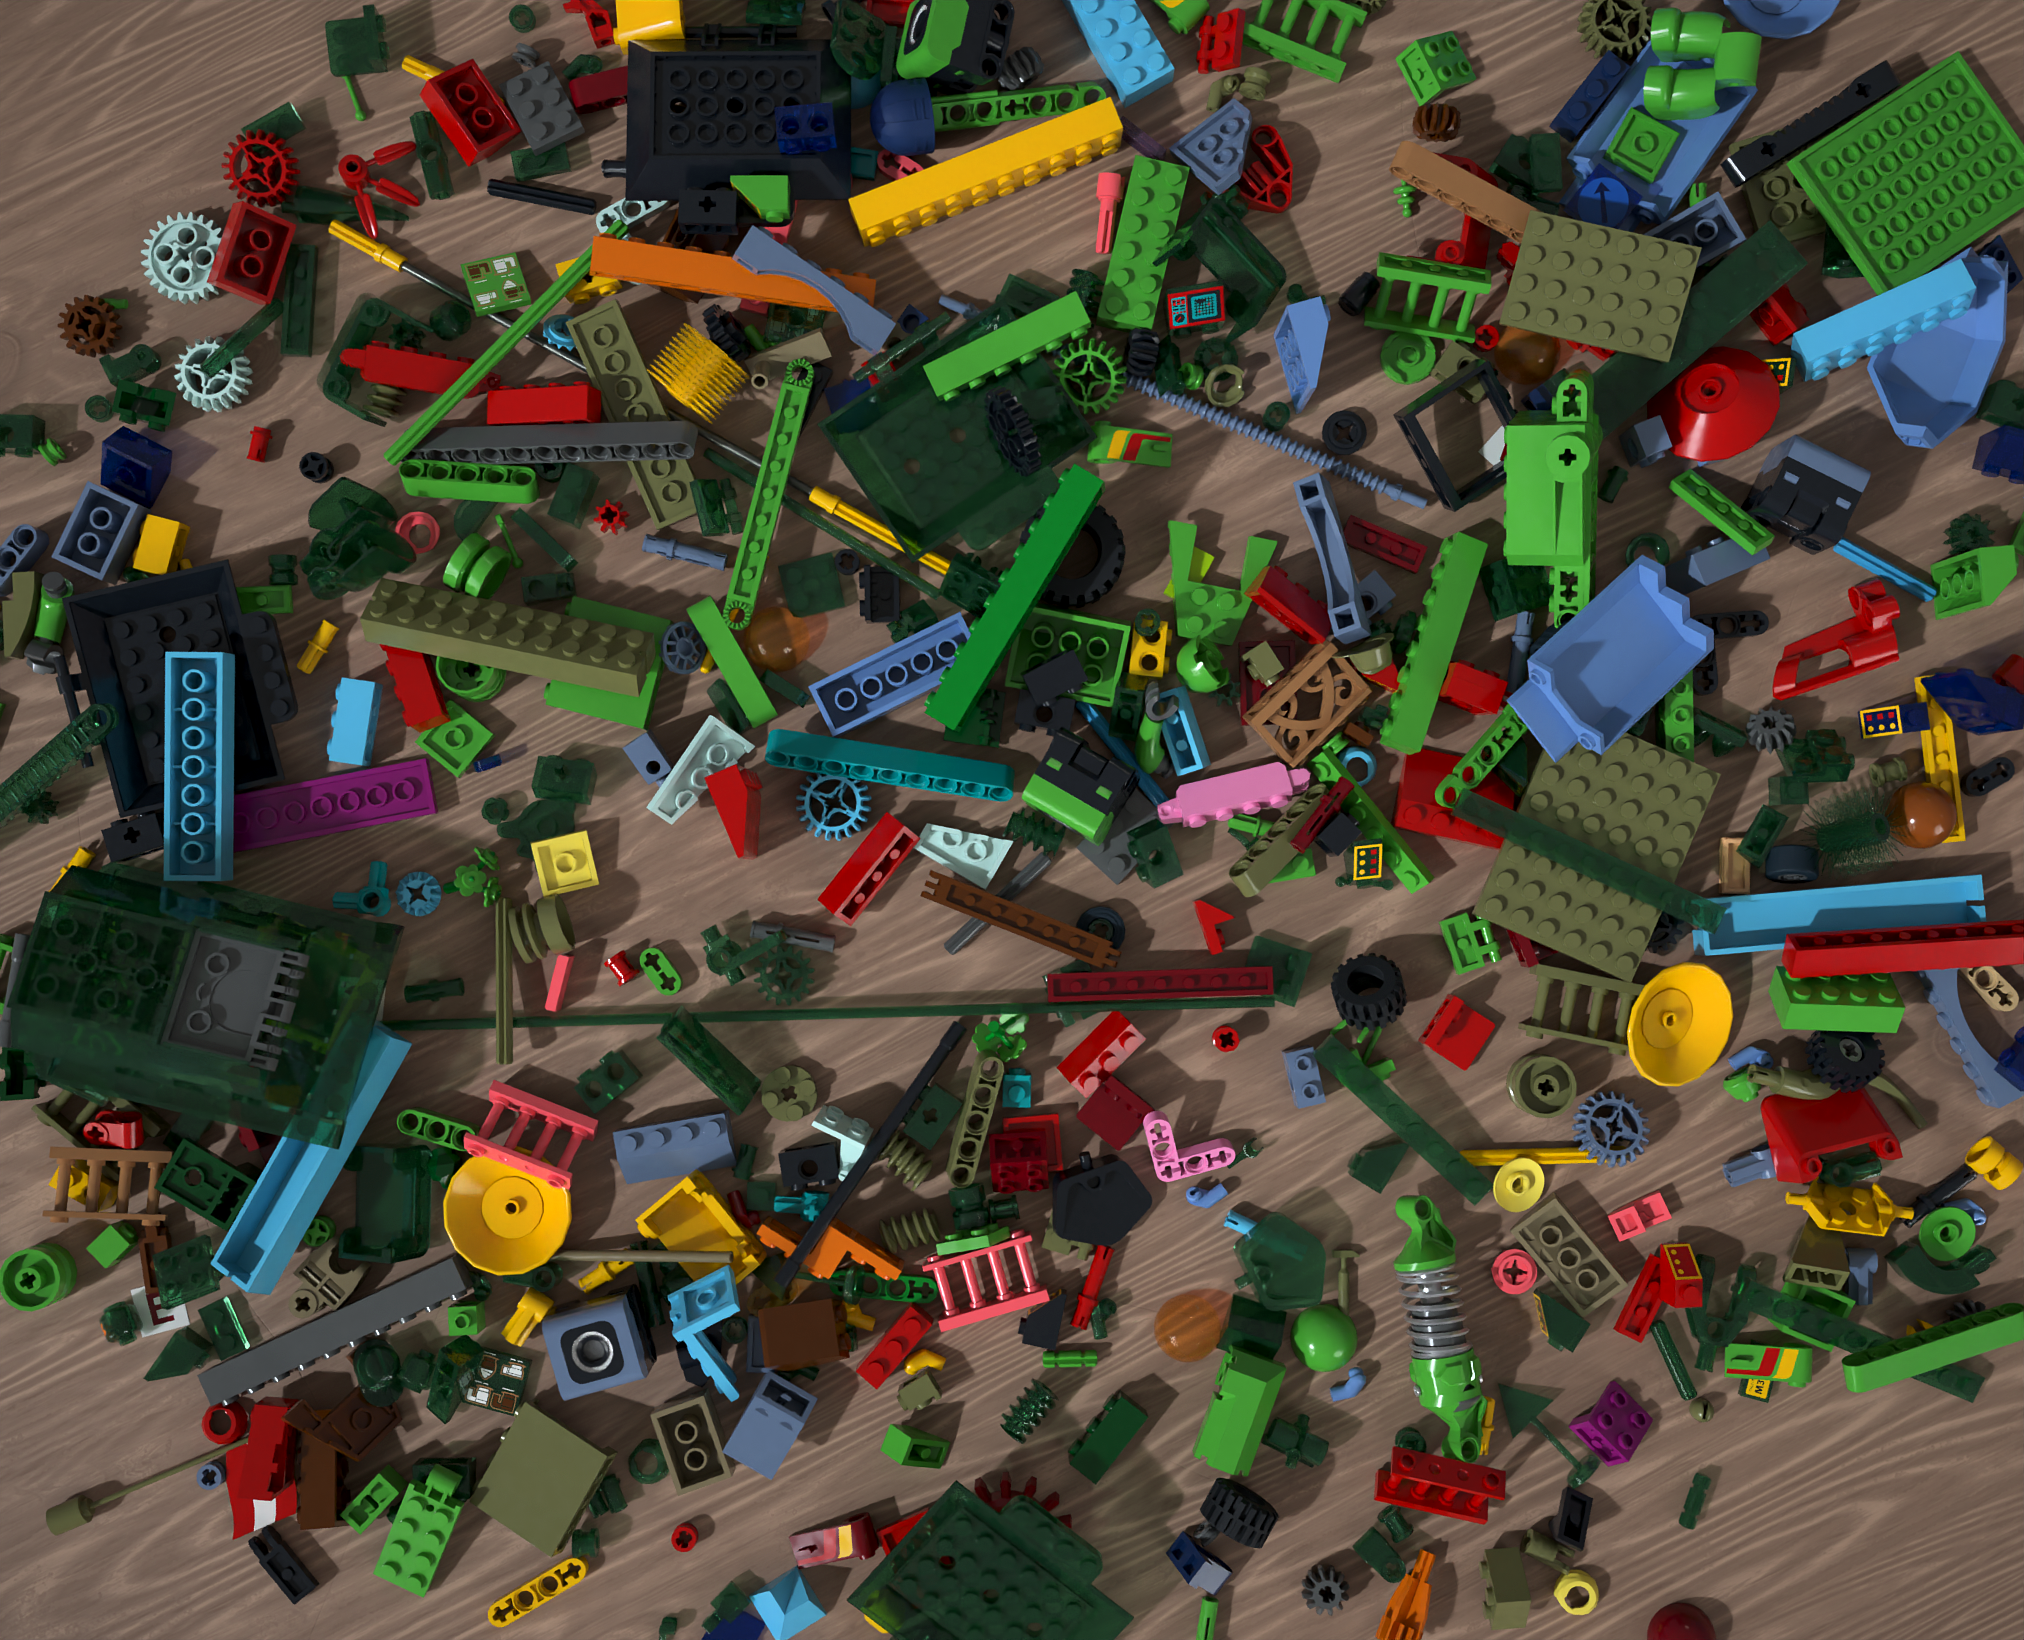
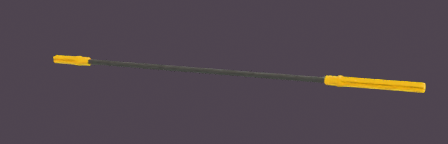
[328,219,955,576]

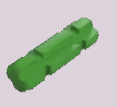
[1042,1350,1098,1368]

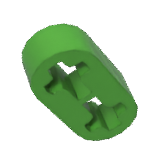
[640,948,683,995]

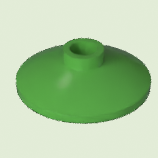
[1919,1206,1976,1261]

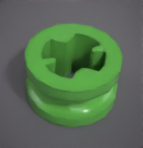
[1177,362,1204,390]
[38,438,67,466]
[1322,731,1350,755]

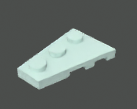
[914,823,1013,890]

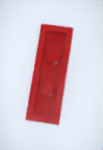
[1613,1253,1662,1343]

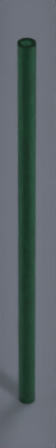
[703,447,942,600]

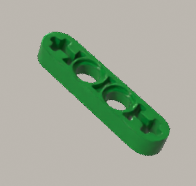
[829,1268,938,1303]

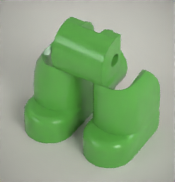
[1643,7,1762,121]

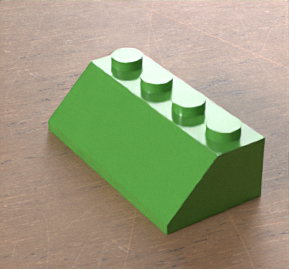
[1930,545,2019,620]

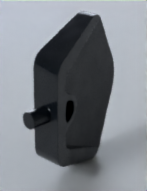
[1052,1151,1152,1246]

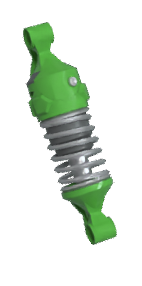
[1393,1195,1488,1463]

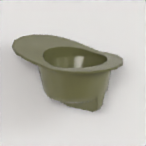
[1332,633,1395,675]

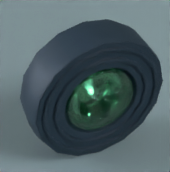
[1076,906,1126,954]

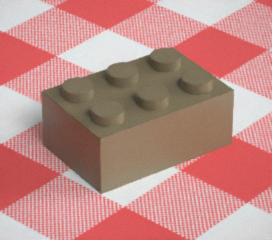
[650,1388,736,1496]

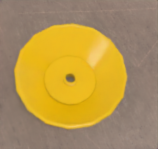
[1627,962,1733,1086]
[443,1146,572,1275]

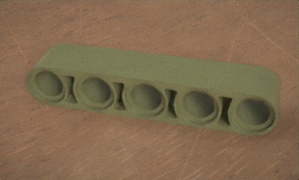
[1229,783,1336,897]
[945,1050,1004,1188]

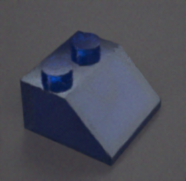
[1972,425,2024,484]
[100,426,172,509]

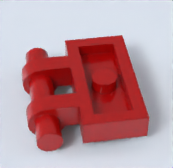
[1196,8,1246,74]

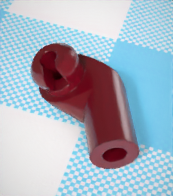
[727,1190,761,1228]

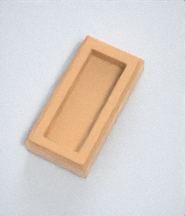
[1719,837,1750,894]

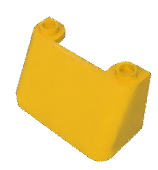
[613,0,689,55]
[635,1169,767,1284]

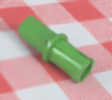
[1228,814,1275,837]

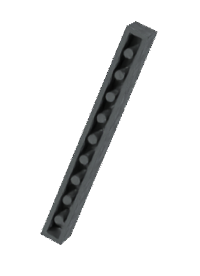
[197,1253,474,1406]

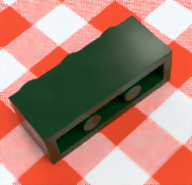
[1068,1390,1148,1485]

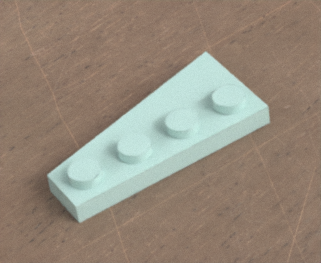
[646,715,755,825]

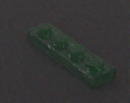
[280,244,319,358]

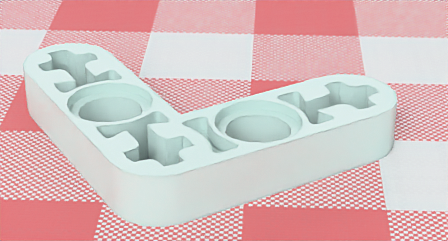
[596,198,671,285]

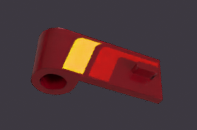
[789,1512,879,1569]

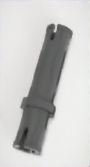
[750,920,836,953]

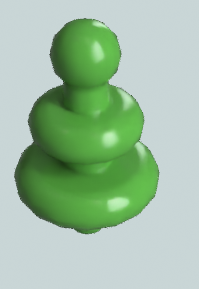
[1393,180,1417,218]

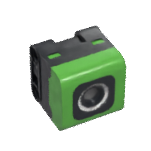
[896,0,1015,95]
[1022,727,1141,846]

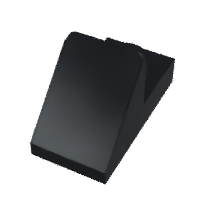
[1548,1486,1593,1552]

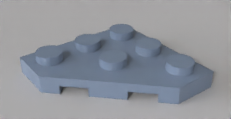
[1169,98,1253,195]

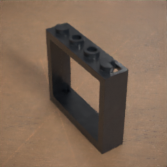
[1393,359,1518,512]

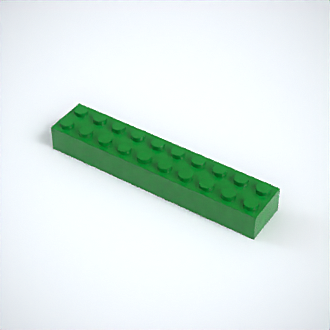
[924,463,1106,732]

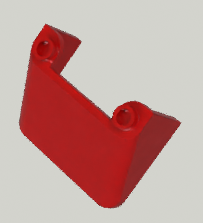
[1760,1087,1903,1184]

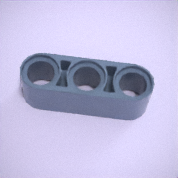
[0,524,49,597]

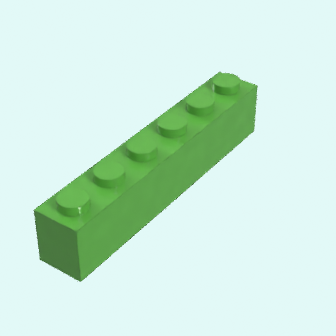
[923,291,1091,402]

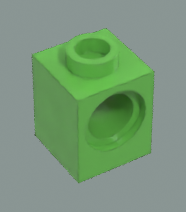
[86,1220,139,1269]
[448,1300,486,1336]

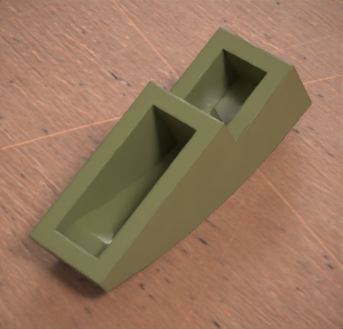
[2,571,45,660]

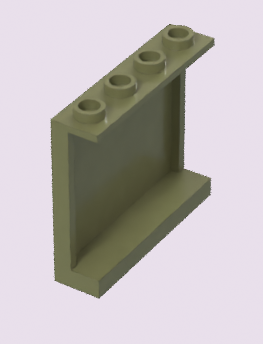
[469,1398,618,1557]

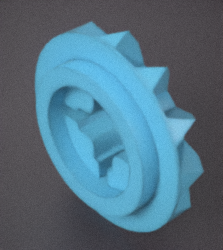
[543,314,577,351]
[395,872,441,916]

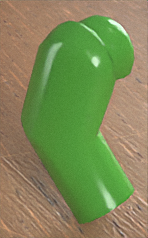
[744,323,783,352]

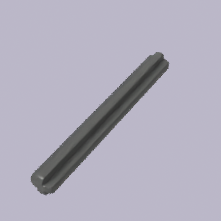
[944,852,1052,955]

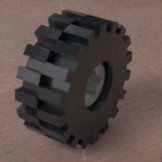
[1805,1030,1885,1093]

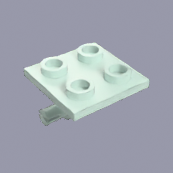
[811,1105,874,1181]

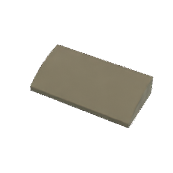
[1510,1192,1628,1318]

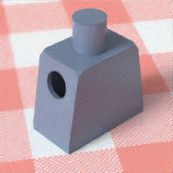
[623,729,674,788]

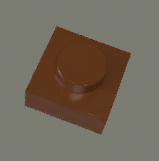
[1342,721,1374,748]

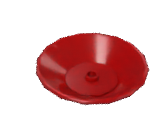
[1647,346,1780,462]

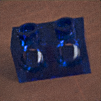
[774,102,837,154]

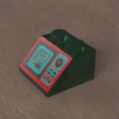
[1163,280,1225,339]

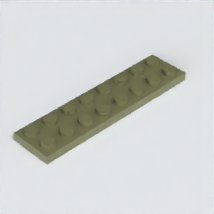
[566,299,709,530]

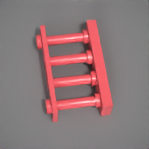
[464,1080,599,1190]
[922,1229,1050,1332]

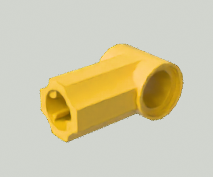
[501,1286,555,1347]

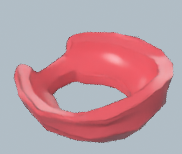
[395,511,440,554]

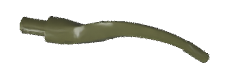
[1747,1064,1928,1129]

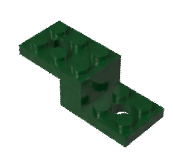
[154,1137,263,1231]

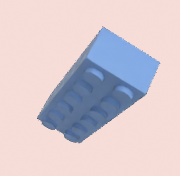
[808,612,971,738]

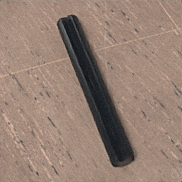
[487,179,597,215]

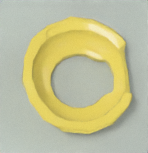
[1554,1570,1599,1615]

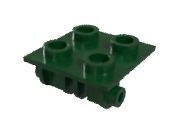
[944,689,1006,748]

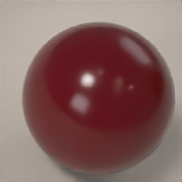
[1647,1602,1716,1640]

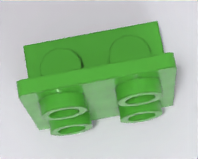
[1395,31,1476,106]

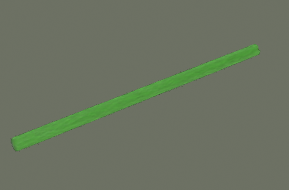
[383,219,629,466]

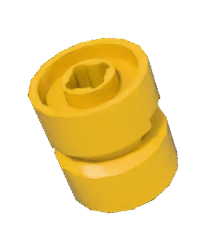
[1965,1136,2023,1190]

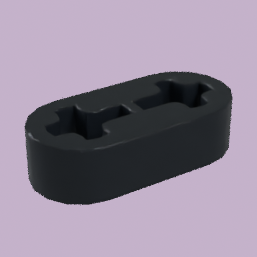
[1960,757,2015,797]

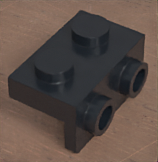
[859,565,900,624]

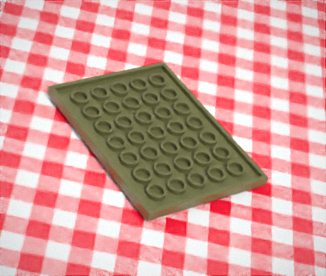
[1472,733,1721,983]

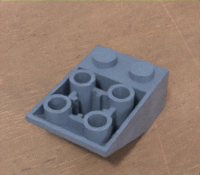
[722,1371,818,1480]

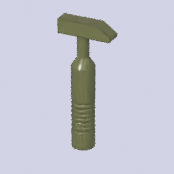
[1332,1249,1360,1316]

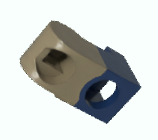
[882,304,932,361]

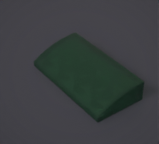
[656,1005,762,1116]

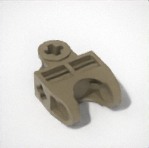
[288,1235,372,1318]

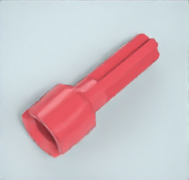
[1096,172,1126,254]

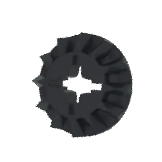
[1322,411,1367,455]

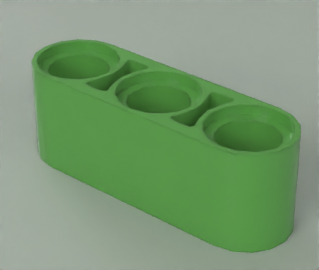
[397,1107,481,1151]

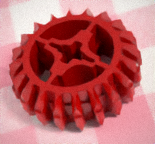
[221,129,301,208]

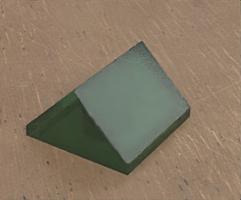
[1216,1294,1287,1359]

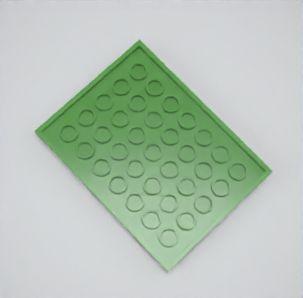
[1786,51,2024,296]

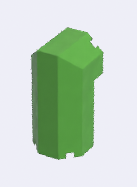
[1192,1344,1287,1476]

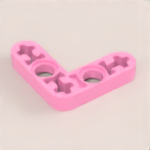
[1143,1111,1235,1182]

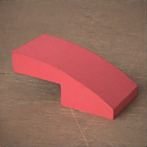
[1607,1190,1672,1242]

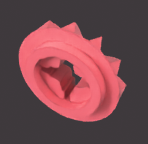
[1491,1248,1537,1294]

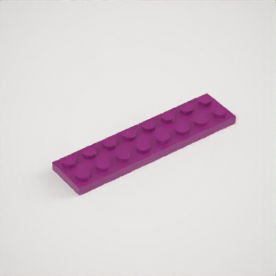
[233,758,439,853]

